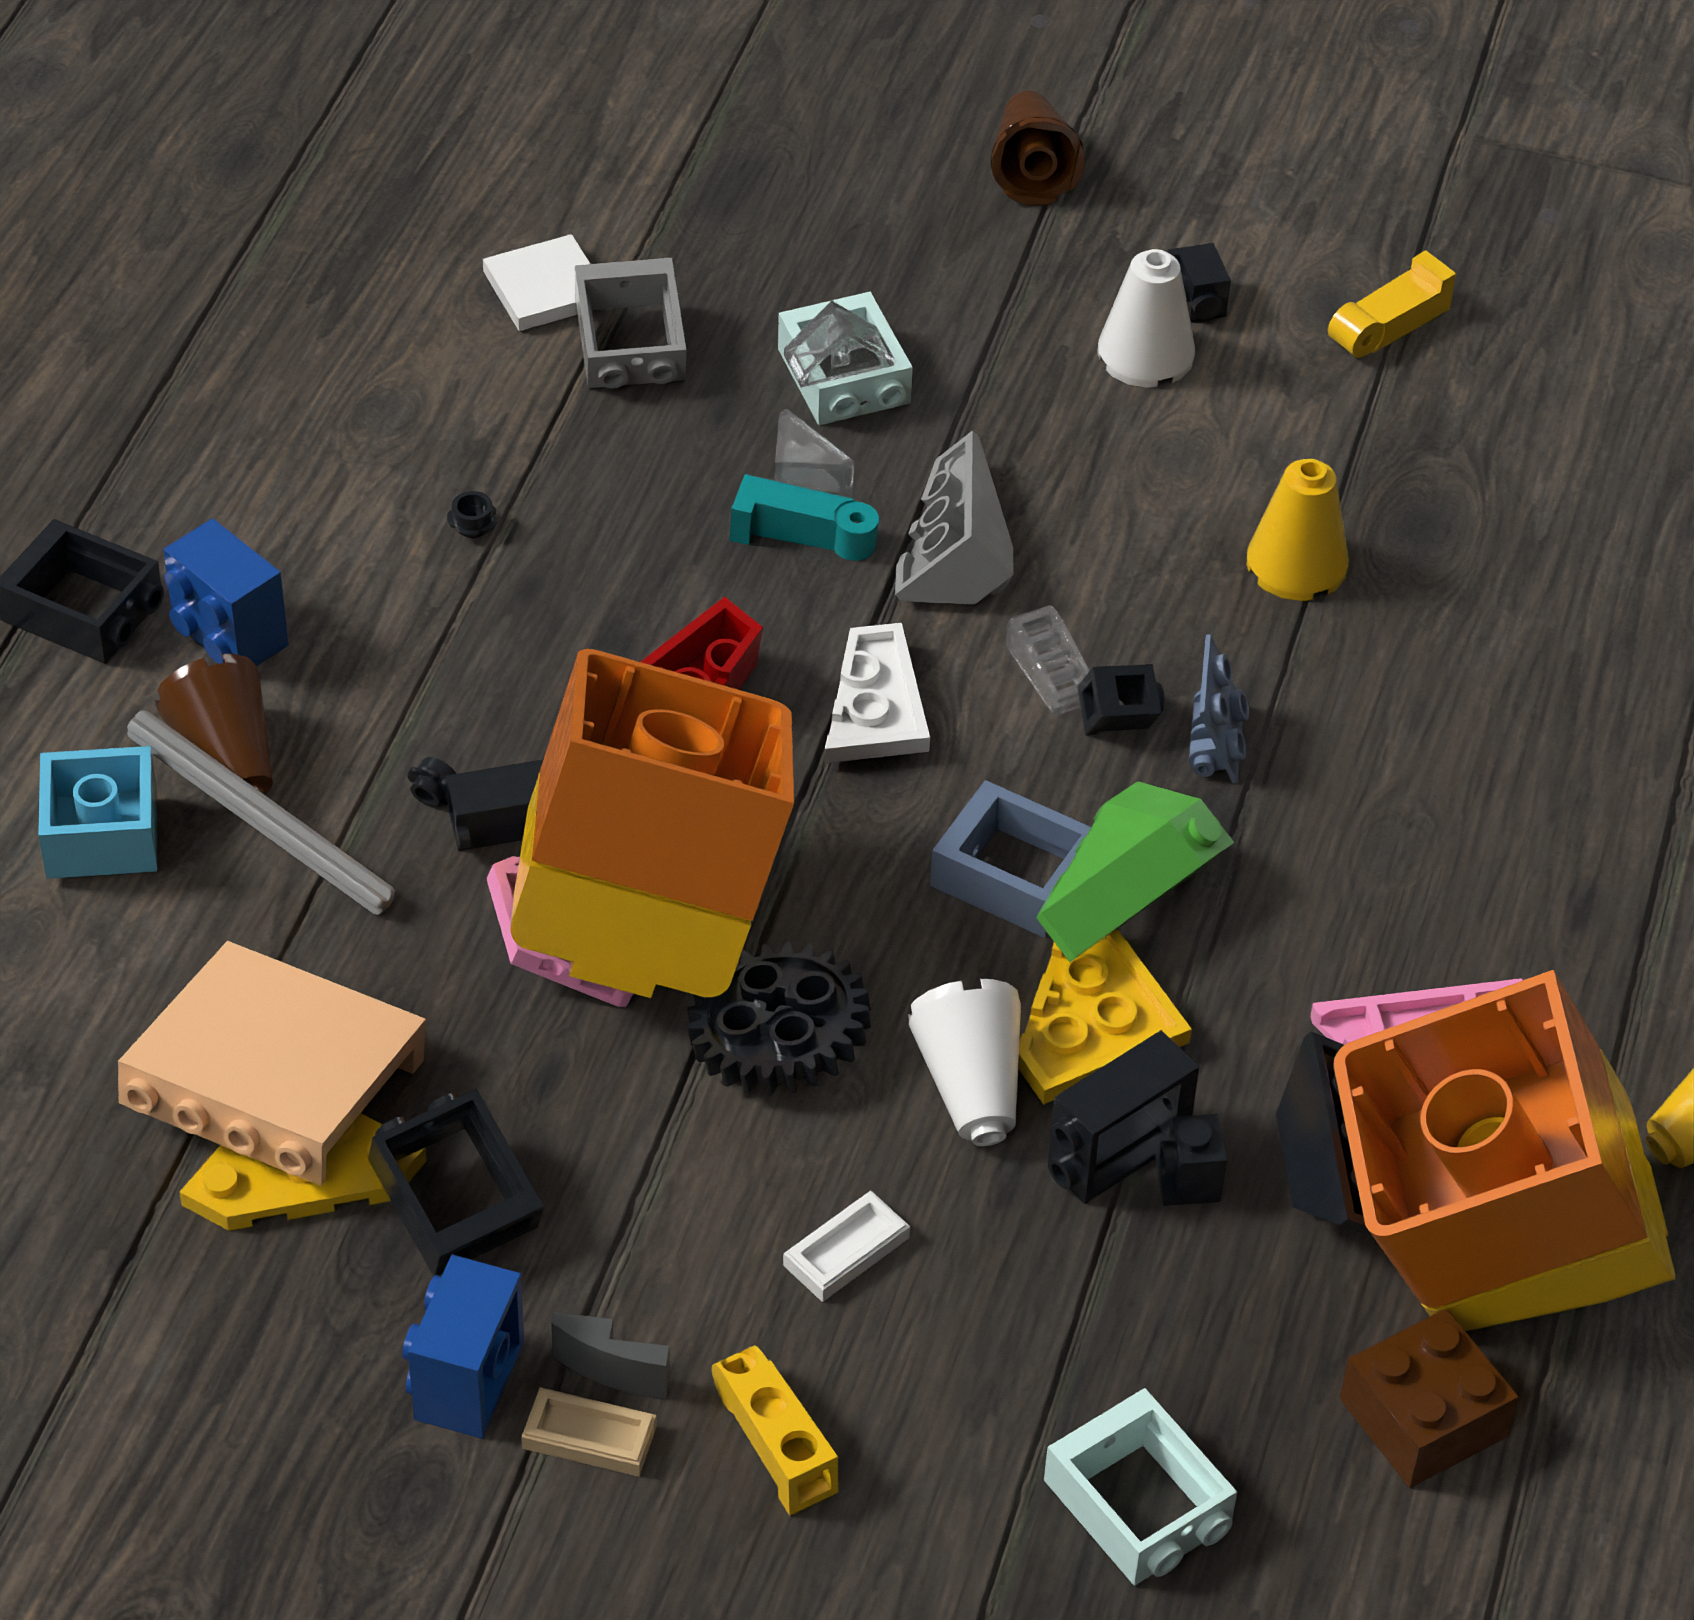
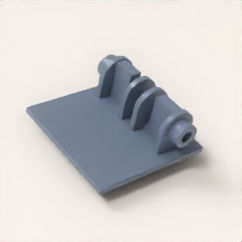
[1189,634,1249,783]

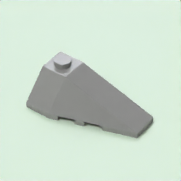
[895,430,1013,604]

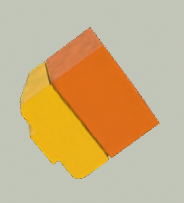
[510,649,794,998]
[1334,970,1675,1332]

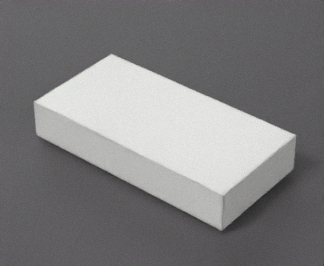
[783,1190,910,1302]

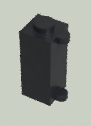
[446,759,544,851]

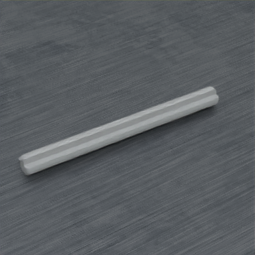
[127,710,395,915]

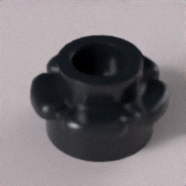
[447,491,497,538]
[407,757,457,806]

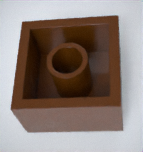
[1339,1309,1518,1488]

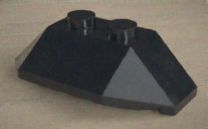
[1276,1031,1374,1238]

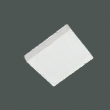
[483,234,590,331]

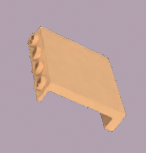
[118,941,426,1186]

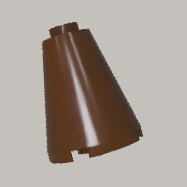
[991,91,1085,205]
[155,654,273,796]

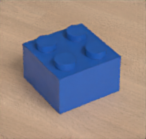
[163,518,289,666]
[402,1255,524,1439]

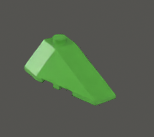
[1036,781,1234,962]

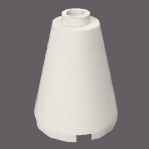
[1098,249,1195,388]
[908,979,1021,1146]

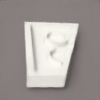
[824,623,930,763]

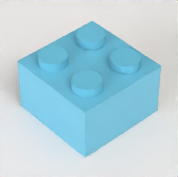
[38,746,157,879]

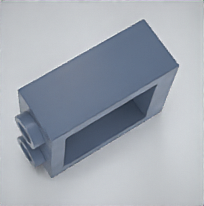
[930,780,1091,938]

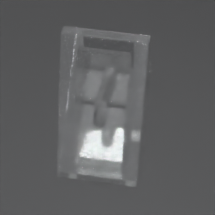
[784,300,894,388]
[775,409,854,498]

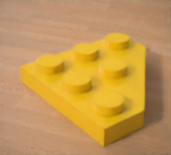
[1018,929,1192,1104]
[179,1113,427,1231]

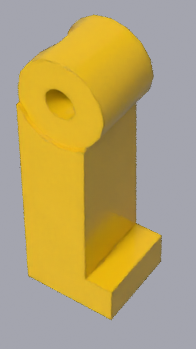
[1328,250,1456,358]
[712,1345,838,1516]

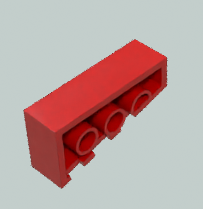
[640,596,763,690]

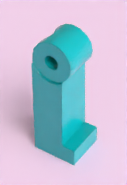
[729,474,879,561]

